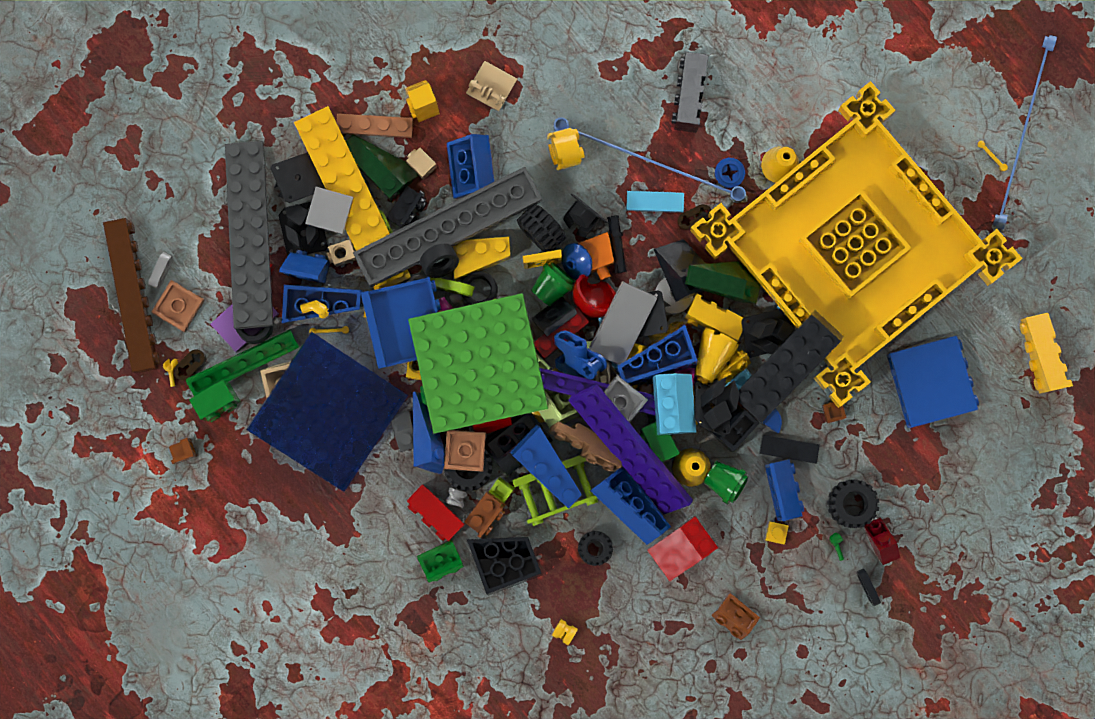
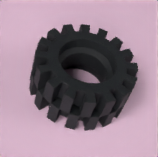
[578,531,613,566]

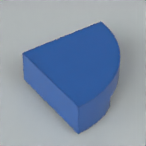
[762,408,782,434]

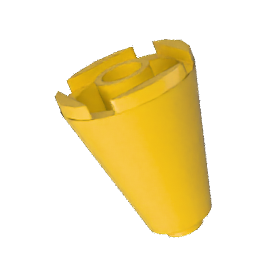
[761,146,799,183]
[695,329,739,385]
[672,448,711,487]

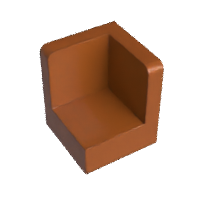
[169,438,197,464]

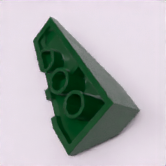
[345,134,419,202]
[685,261,760,304]

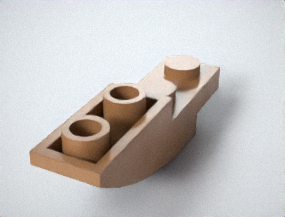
[549,421,622,472]

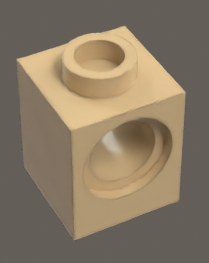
[406,148,437,180]
[327,239,356,267]

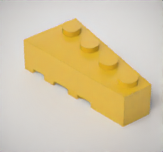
[1020,313,1073,394]

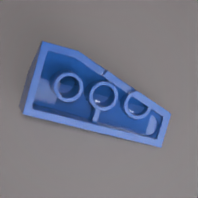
[413,391,444,474]

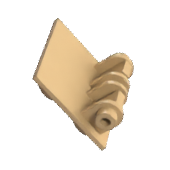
[466,61,517,111]

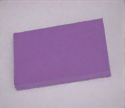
[210,304,279,352]

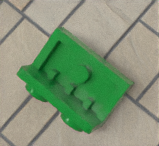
[417,540,464,583]

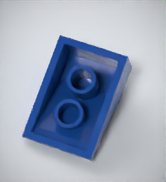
[279,250,330,284]

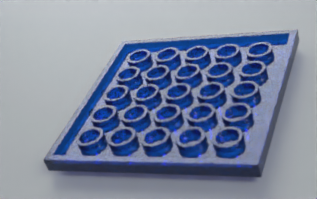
[246,332,408,492]

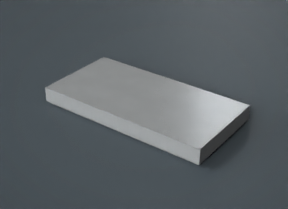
[589,281,657,365]

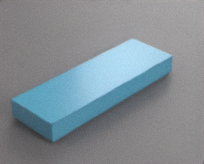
[626,191,684,213]

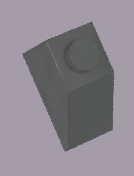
[390,410,413,452]

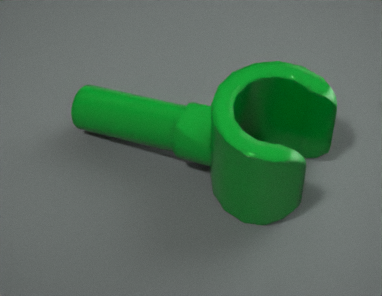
[829,532,844,561]

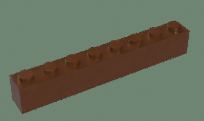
[103,218,160,373]

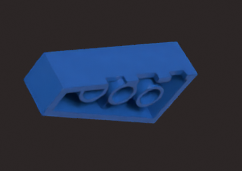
[282,285,364,323]
[617,325,698,386]
[510,424,582,509]
[590,466,671,545]

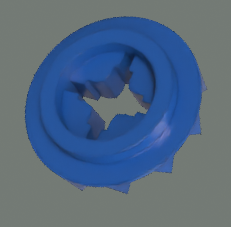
[715,158,745,188]

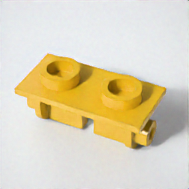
[715,349,751,383]

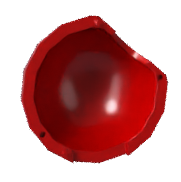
[573,274,616,318]

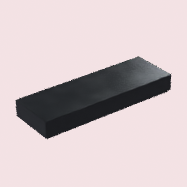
[759,435,820,464]

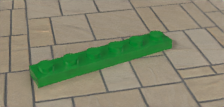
[186,329,299,396]

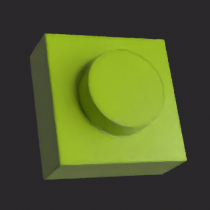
[489,477,515,503]

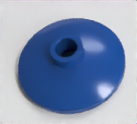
[562,243,592,280]

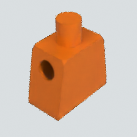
[578,232,614,281]

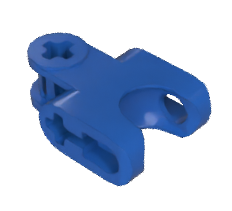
[554,330,607,380]

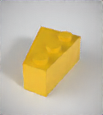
[453,237,511,281]

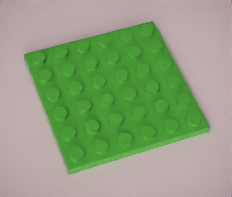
[408,293,548,434]

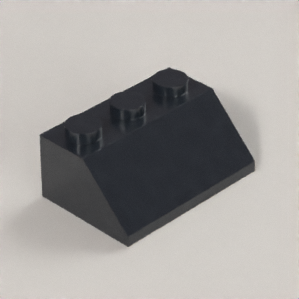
[485,413,553,476]

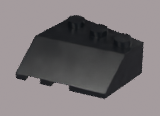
[467,537,543,596]

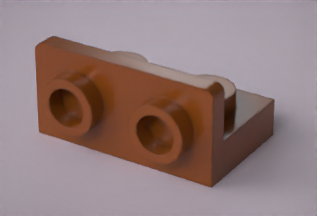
[464,491,506,538]
[712,593,760,640]

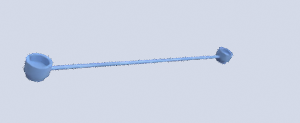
[993,35,1057,230]
[554,117,746,202]

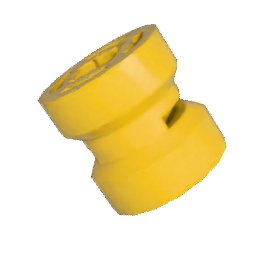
[551,619,578,645]

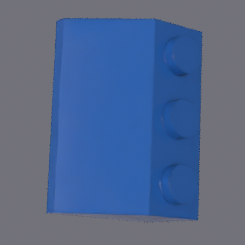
[447,134,495,199]
[765,459,804,521]

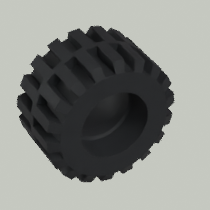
[517,204,566,252]
[444,450,493,491]
[827,479,880,528]

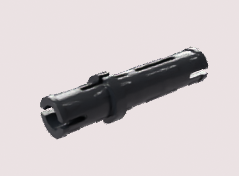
[607,215,627,274]

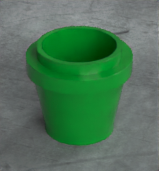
[531,262,575,306]
[704,461,749,505]

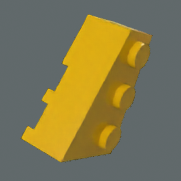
[405,80,440,122]
[684,293,743,341]

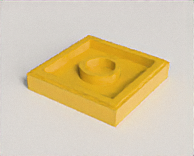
[523,249,562,269]

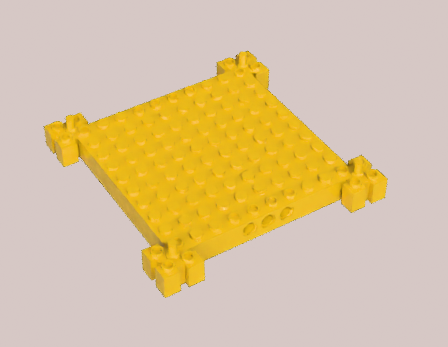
[690,81,1023,408]

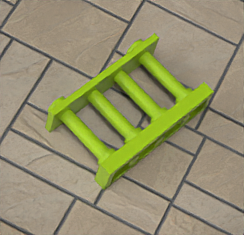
[512,455,598,526]

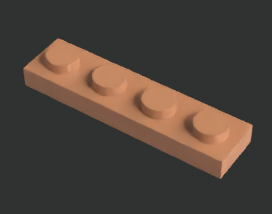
[336,114,413,138]

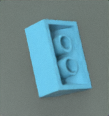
[653,373,697,435]

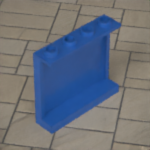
[361,277,441,369]
[887,336,979,429]

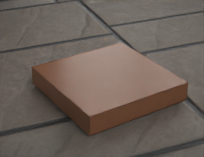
[151,280,205,332]
[444,430,486,472]

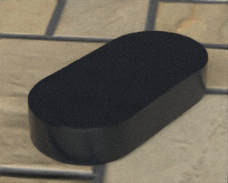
[857,568,881,606]

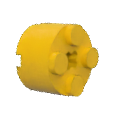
[547,128,585,170]

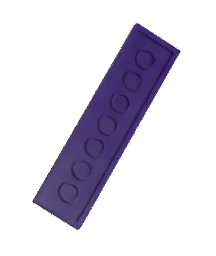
[568,384,693,515]

